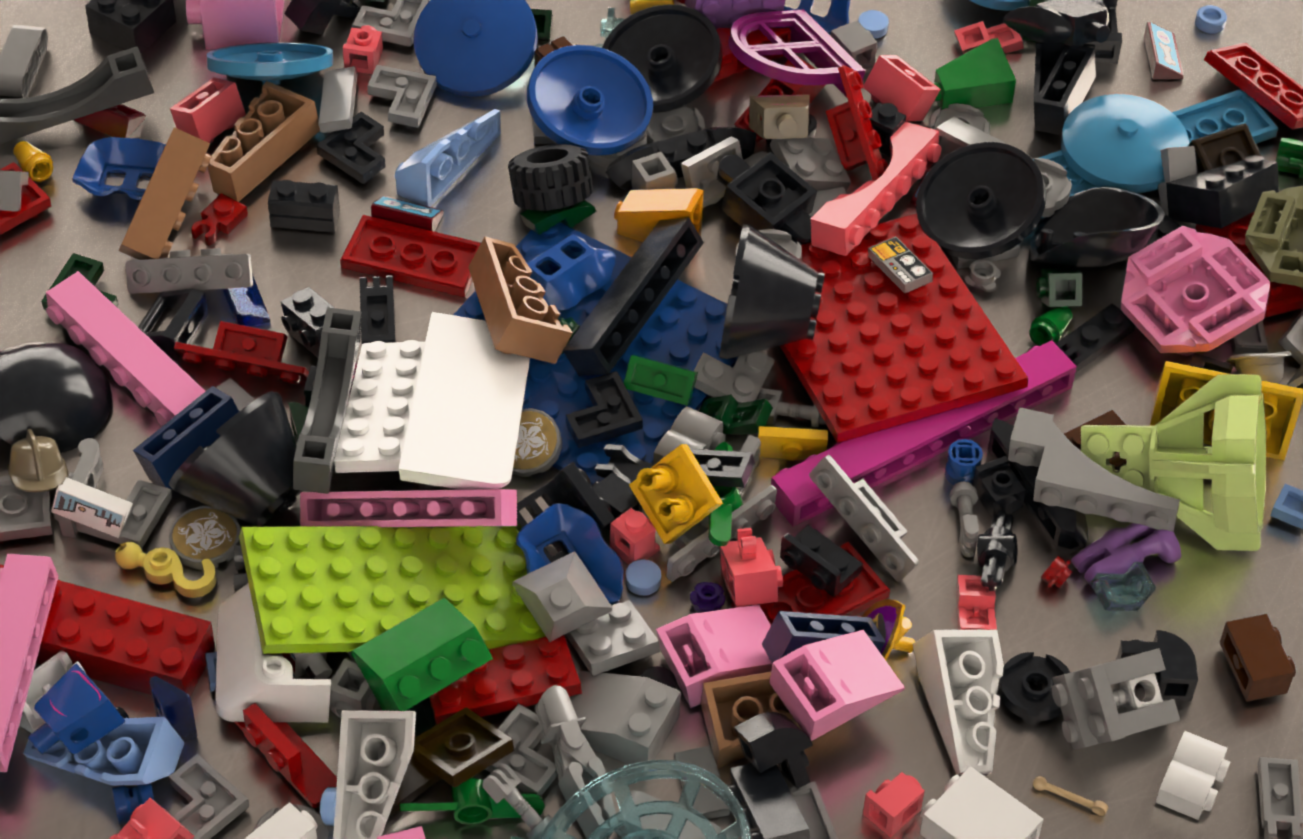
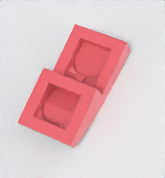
[954,21,1024,54]
[957,575,997,630]

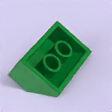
[350,598,493,711]

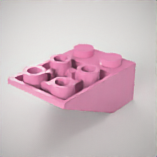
[656,605,772,708]
[769,630,905,741]

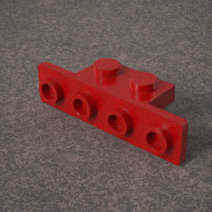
[825,65,889,180]
[174,321,309,384]
[235,703,337,808]

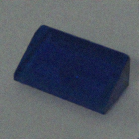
[223,274,271,327]
[149,676,197,743]

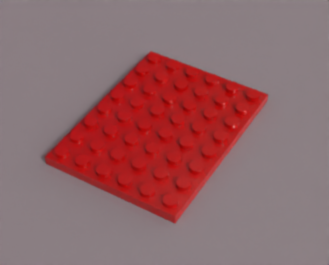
[780,213,1028,443]

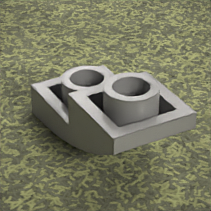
[1158,146,1197,216]

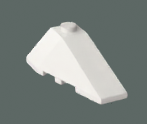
[913,630,1004,775]
[333,710,416,839]

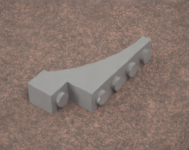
[1008,407,1180,532]

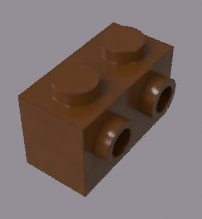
[1220,614,1296,702]

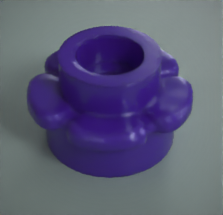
[690,582,726,613]

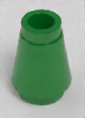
[1029,306,1073,346]

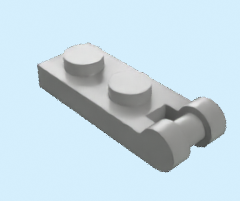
[55,438,103,538]

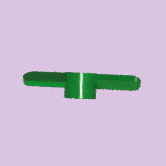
[708,442,743,546]
[400,778,545,825]

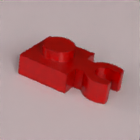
[191,193,248,246]

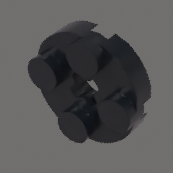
[998,652,1070,725]

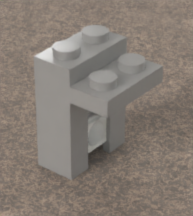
[1052,648,1180,749]

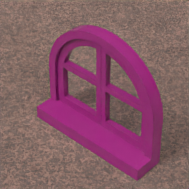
[728,9,866,98]

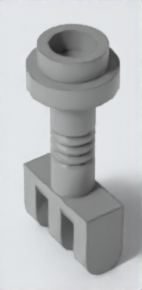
[757,389,827,428]
[950,481,979,557]
[482,764,556,839]

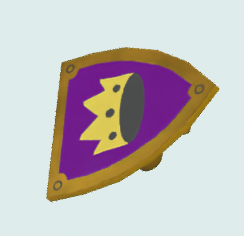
[861,599,915,661]

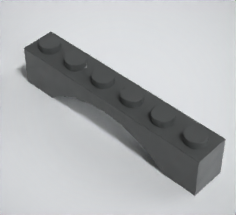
[0,46,154,144]
[293,307,362,494]

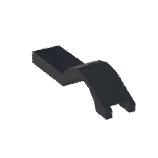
[595,444,755,488]

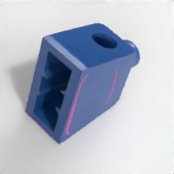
[28,663,125,754]

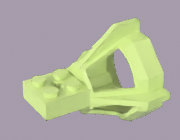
[1081,374,1266,551]

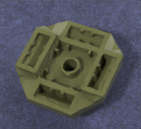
[1245,186,1303,289]

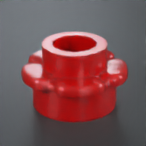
[1040,556,1073,588]

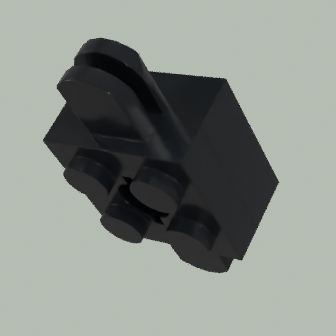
[717,152,817,245]

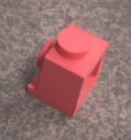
[343,25,383,74]
[610,508,660,565]
[863,772,925,838]

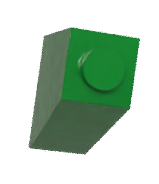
[933,38,1016,110]

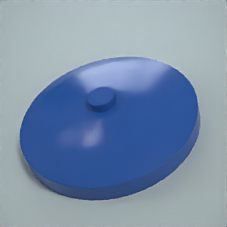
[414,0,538,97]
[527,45,653,156]

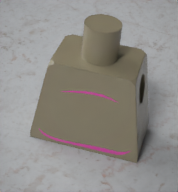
[749,95,810,139]

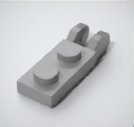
[1257,757,1303,839]

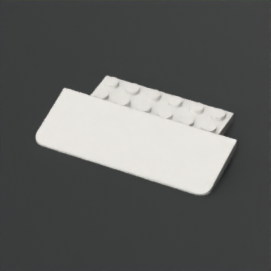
[334,312,530,490]

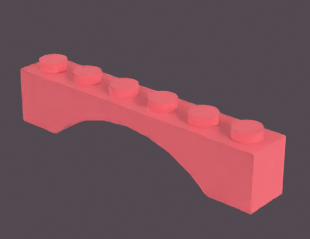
[811,122,942,256]

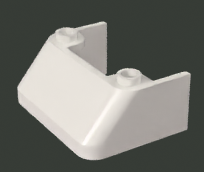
[215,583,331,723]

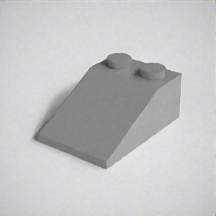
[569,671,681,772]

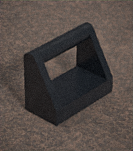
[138,289,208,361]

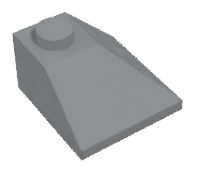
[512,551,613,642]

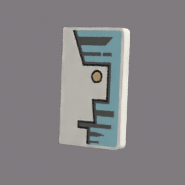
[51,477,133,538]

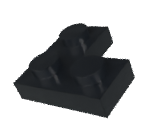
[317,112,386,184]
[566,371,643,448]

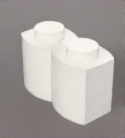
[1156,731,1231,820]

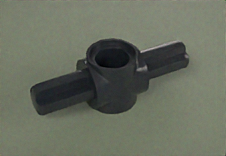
[977,510,1018,591]

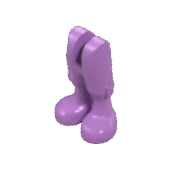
[1071,523,1181,588]

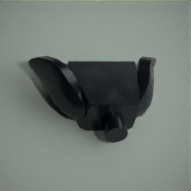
[1003,0,1110,46]

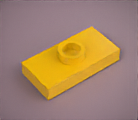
[758,426,828,461]

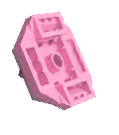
[1121,226,1270,357]

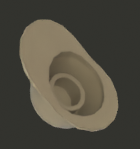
[7,429,68,492]

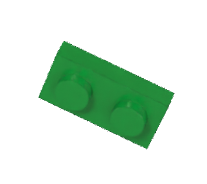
[624,355,698,406]

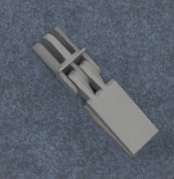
[535,685,619,839]

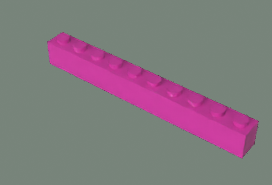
[771,340,1077,527]

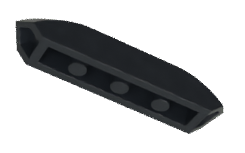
[605,127,756,191]
[988,418,1088,554]

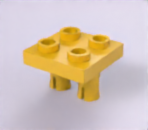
[629,444,723,544]

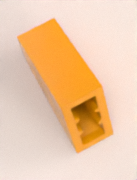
[614,188,704,242]

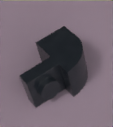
[284,0,360,35]
[1116,630,1198,701]
[734,712,813,789]

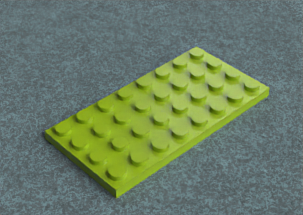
[239,526,546,654]

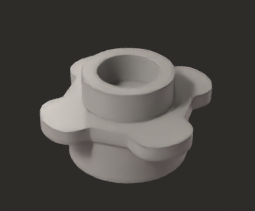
[964,259,1001,292]

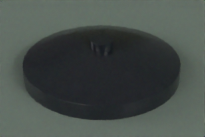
[602,4,723,113]
[916,142,1046,259]

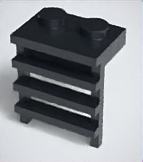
[515,462,615,562]

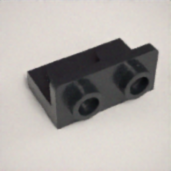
[780,524,863,597]

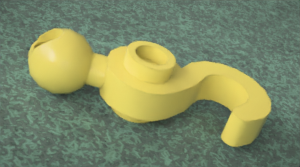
[115,542,217,598]

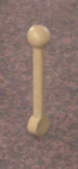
[1033,776,1108,816]

